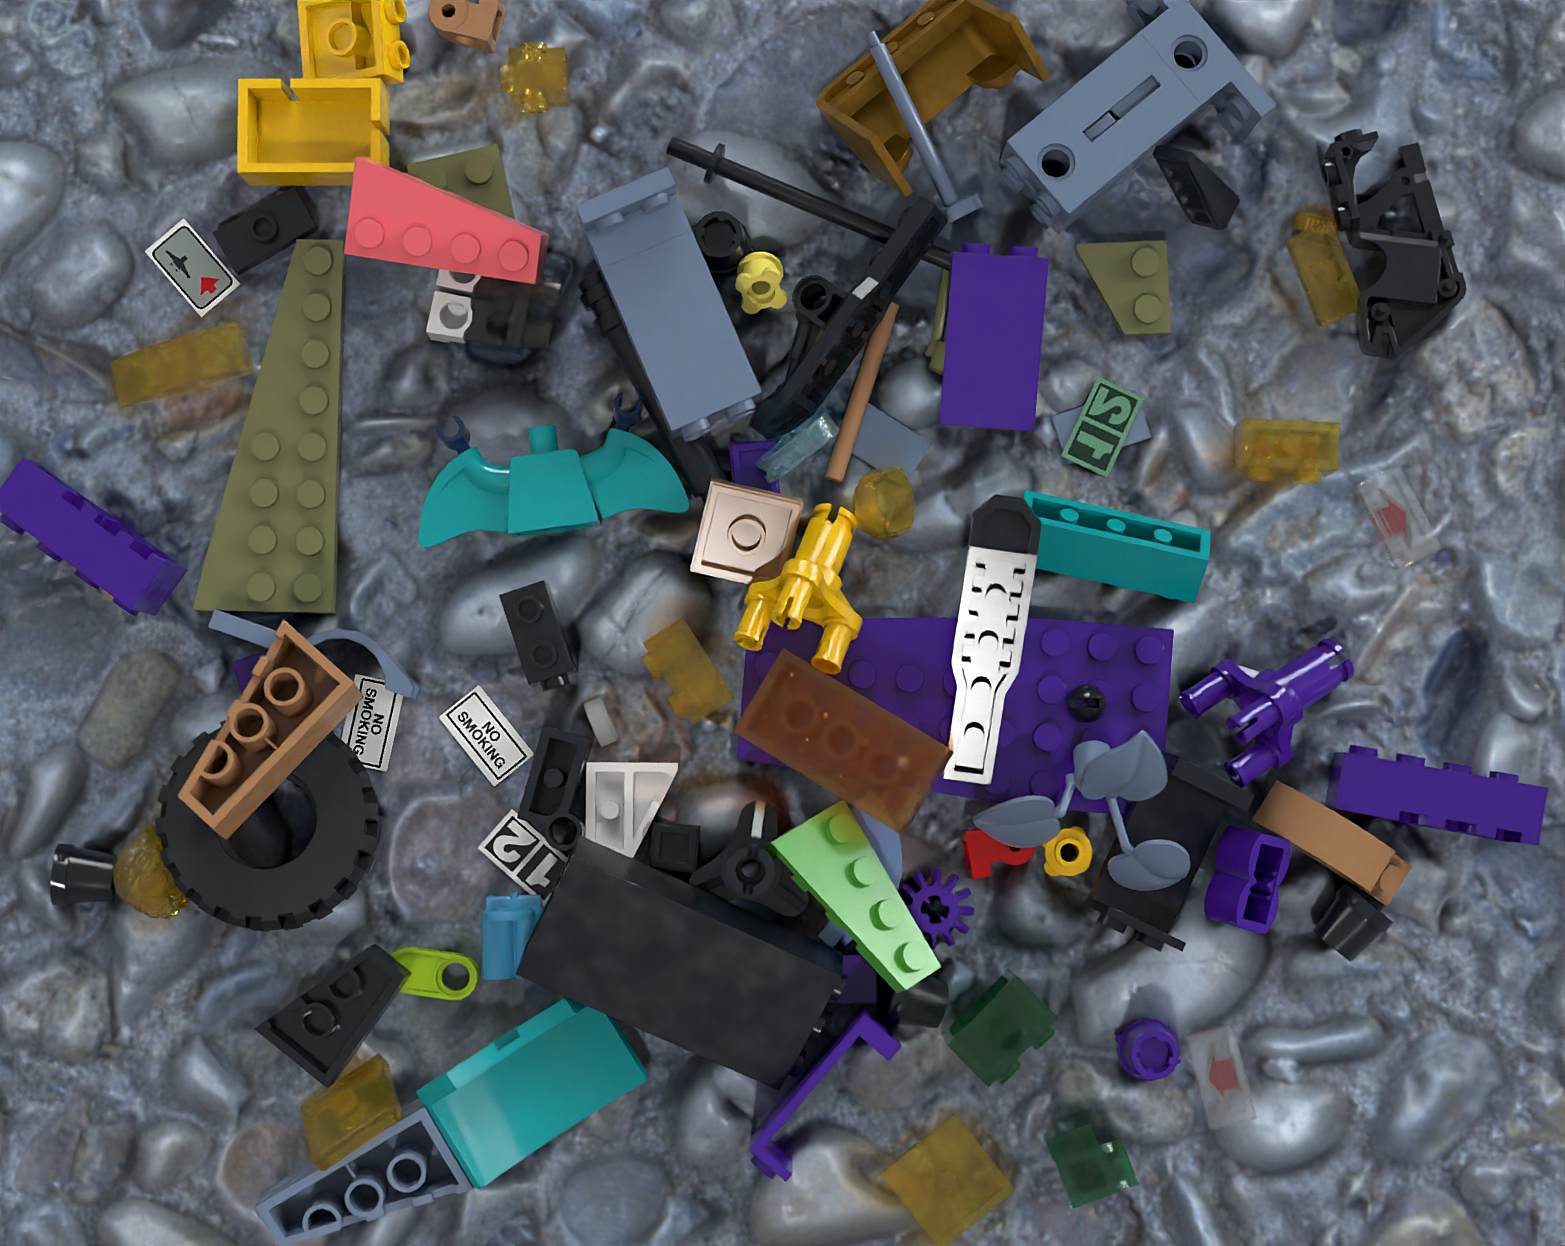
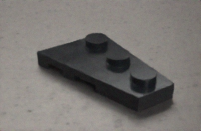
[254,944,412,1088]

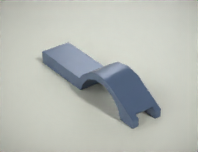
[208,609,420,700]

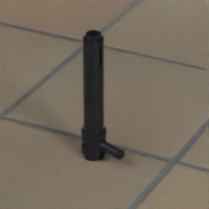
[578,271,728,505]

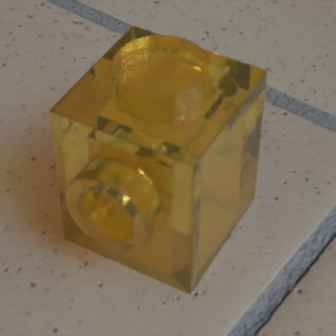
[500,42,569,114]

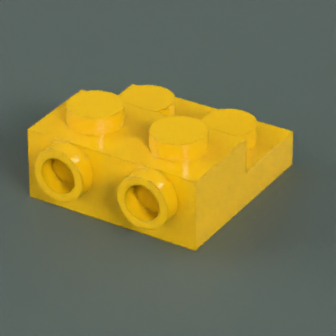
[297,0,410,86]

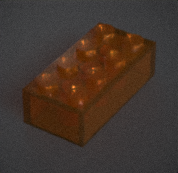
[733,648,954,835]

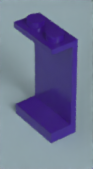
[937,243,1049,431]
[749,1005,902,1182]

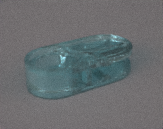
[755,411,839,483]

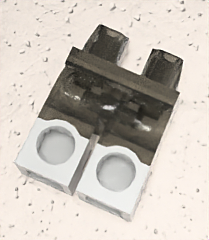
[426,269,562,355]

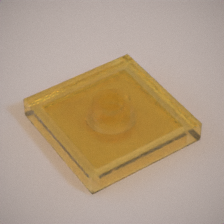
[300,1053,403,1172]
[880,1112,1016,1246]

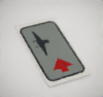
[145,218,240,317]

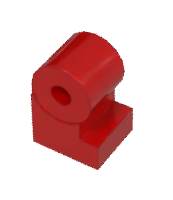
[960,828,1036,879]

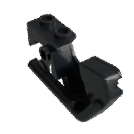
[1320,129,1467,359]

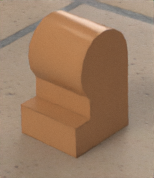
[428,0,506,53]

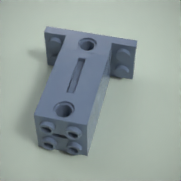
[999,0,1276,235]
[576,166,762,443]

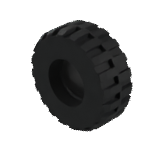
[155,719,381,932]

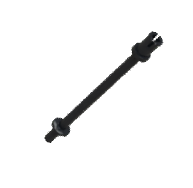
[666,136,952,272]

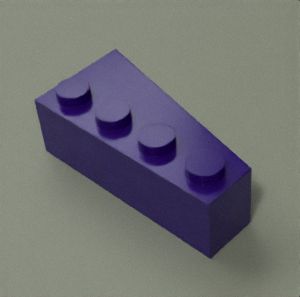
[1325,745,1548,846]

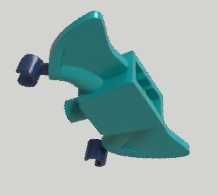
[418,393,690,549]

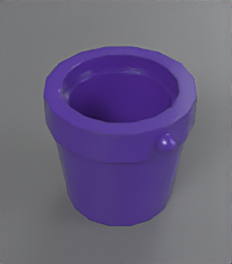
[1115,1018,1181,1081]

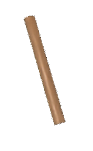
[824,302,899,483]

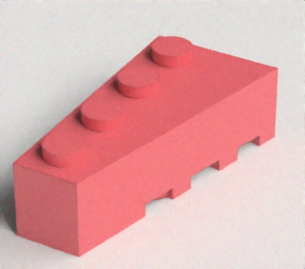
[344,157,549,284]

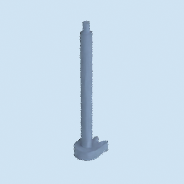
[866,30,984,224]

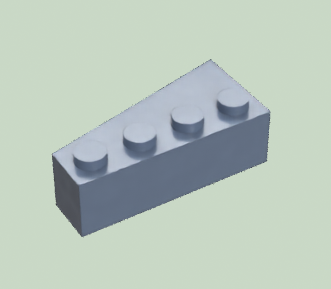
[254,1098,474,1246]

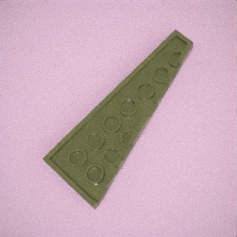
[193,239,346,614]

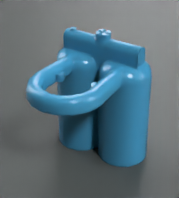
[481,892,544,980]

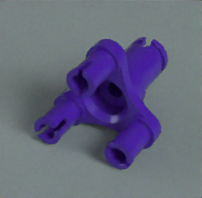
[1179,638,1354,788]

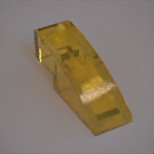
[110,322,255,408]

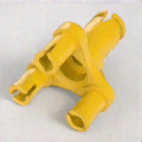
[733,503,863,675]

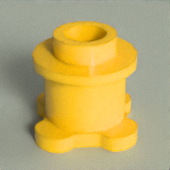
[1041,826,1092,876]

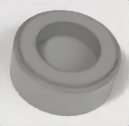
[584,697,619,747]

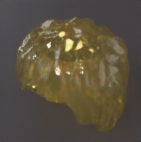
[113,825,191,919]

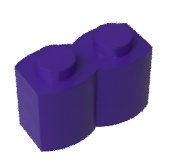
[1204,825,1290,934]

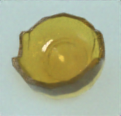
[852,466,915,540]

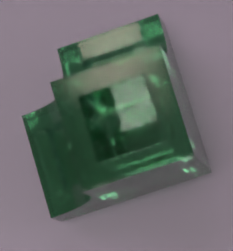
[1045,1124,1139,1209]

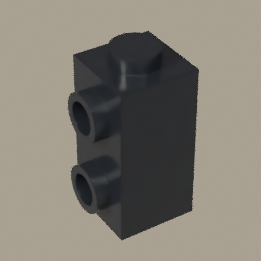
[499,580,578,692]

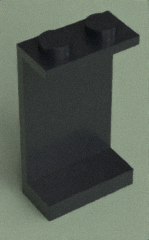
[1084,750,1255,952]

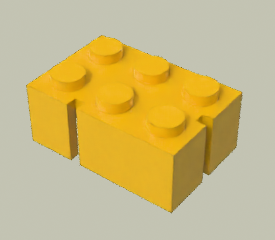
[237,78,390,186]

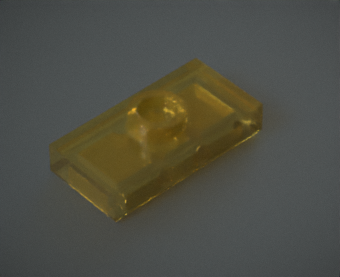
[1284,220,1360,327]

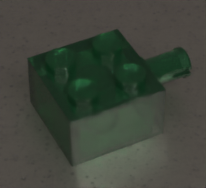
[941,968,1058,1087]

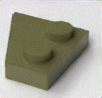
[1075,240,1172,338]

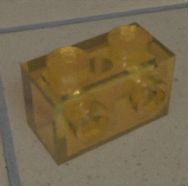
[1232,418,1340,484]
[641,618,735,725]

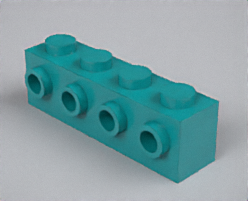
[1022,490,1210,603]

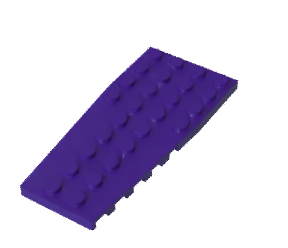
[737,618,1174,815]

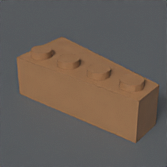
[178,619,364,840]

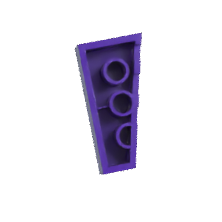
[0,457,188,616]

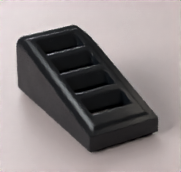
[1153,145,1241,230]

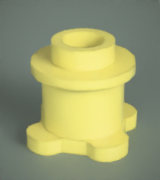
[735,252,787,314]

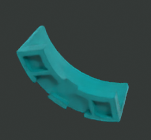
[416,996,648,1189]

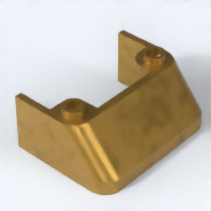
[816,0,1051,197]

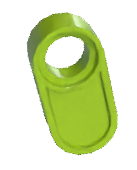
[390,946,480,1000]

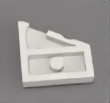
[585,762,678,858]

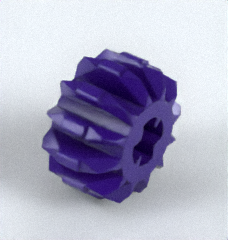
[898,868,975,950]

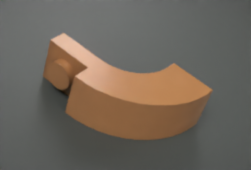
[1251,780,1412,906]

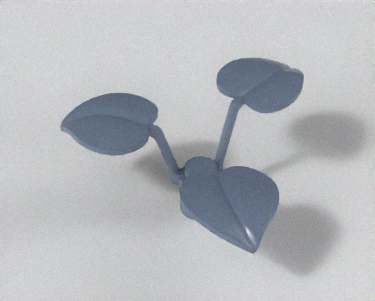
[973,730,1190,891]

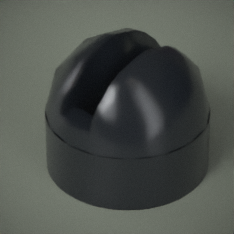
[1066,684,1106,723]

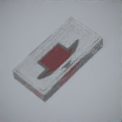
[1353,464,1442,570]
[1184,1024,1257,1130]

